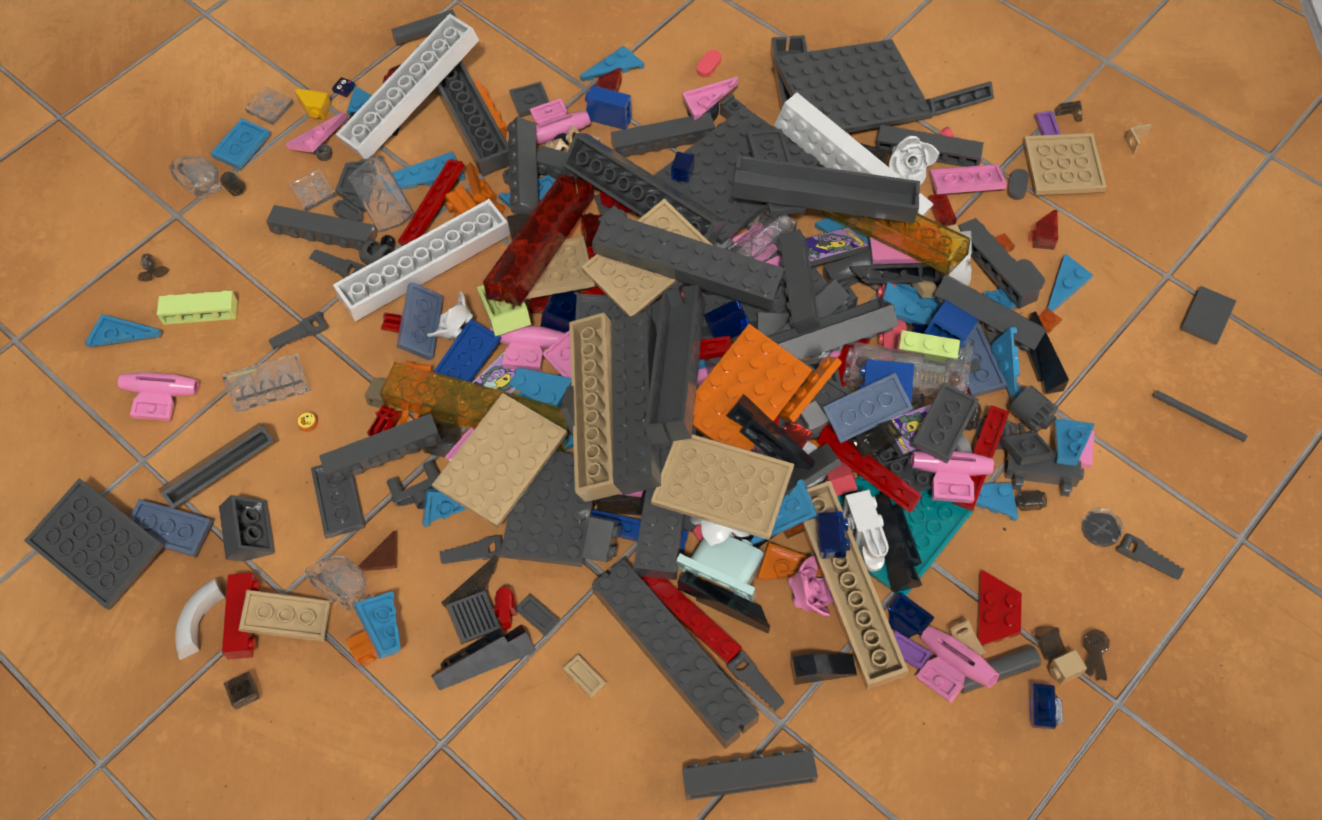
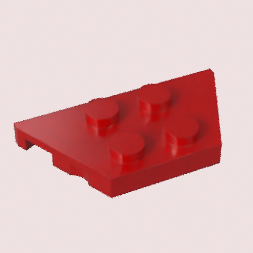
[977,570,1022,647]

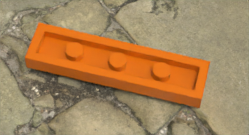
[474,81,507,138]
[779,356,842,422]

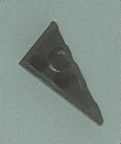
[441,556,499,610]

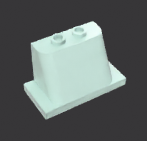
[676,533,764,602]

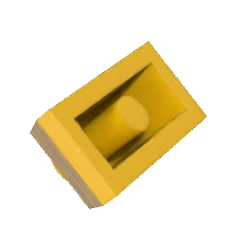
[295,88,331,119]

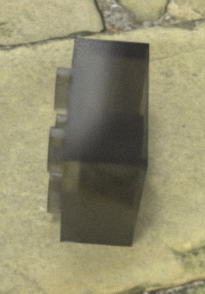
[224,671,261,710]

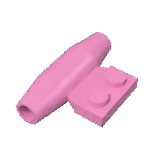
[530,98,591,145]
[490,325,565,371]
[118,372,199,421]
[910,451,994,503]
[916,626,999,703]

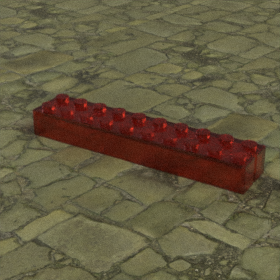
[483,174,594,306]

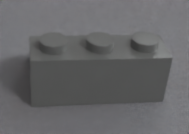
[219,495,274,561]

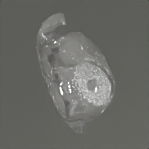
[169,155,222,199]
[305,555,374,611]

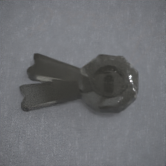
[1083,629,1110,681]

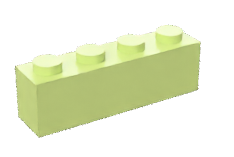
[157,290,238,325]

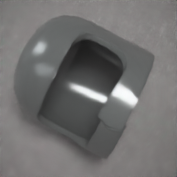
[359,240,393,265]

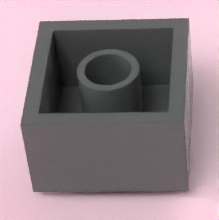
[582,515,622,563]

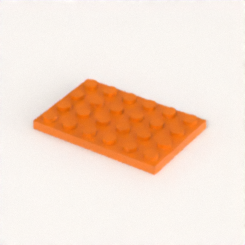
[693,324,813,451]

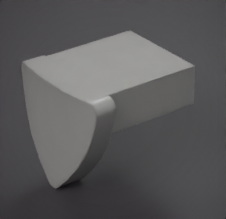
[800,401,829,434]

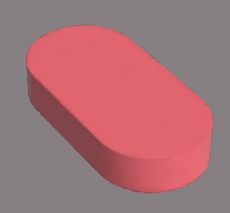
[696,50,721,77]

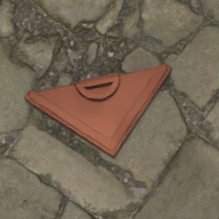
[358,531,397,571]

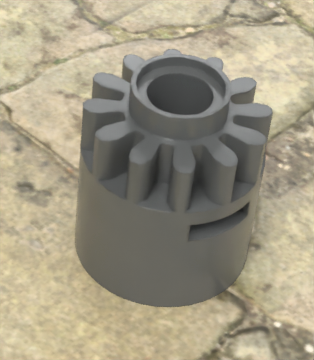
[1009,385,1058,432]

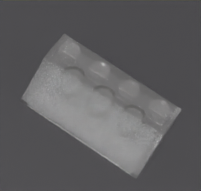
[348,155,415,233]
[726,214,797,262]
[222,353,311,412]

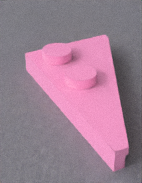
[682,77,738,121]
[286,112,347,153]

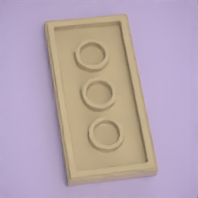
[239,590,331,642]

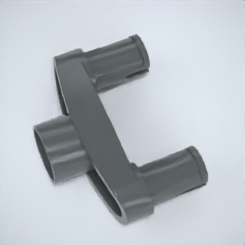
[387,460,440,509]

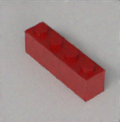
[222,573,260,660]

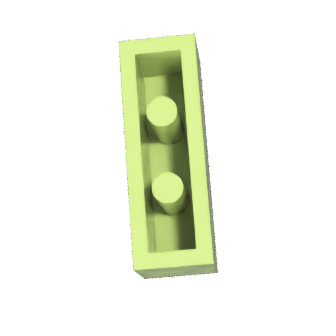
[896,330,960,365]

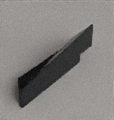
[849,263,939,284]

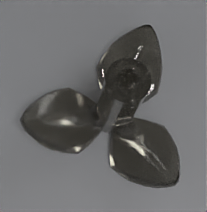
[138,254,169,282]

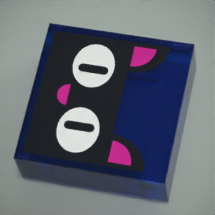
[332,77,356,98]

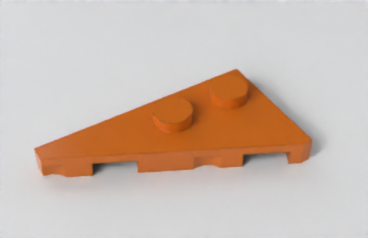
[466,162,505,213]
[757,543,821,581]

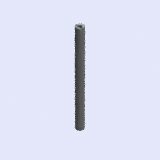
[1153,390,1248,442]

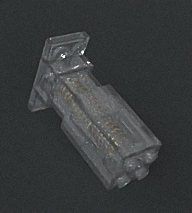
[842,342,974,399]

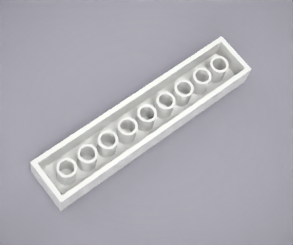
[336,14,479,160]
[774,93,934,233]
[333,199,510,322]

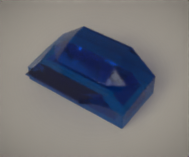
[888,592,935,638]
[1030,683,1063,729]

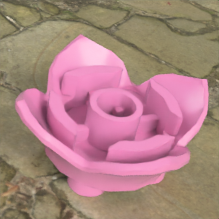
[788,556,832,617]

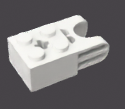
[842,490,889,572]

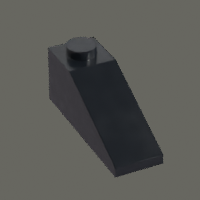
[791,653,857,685]

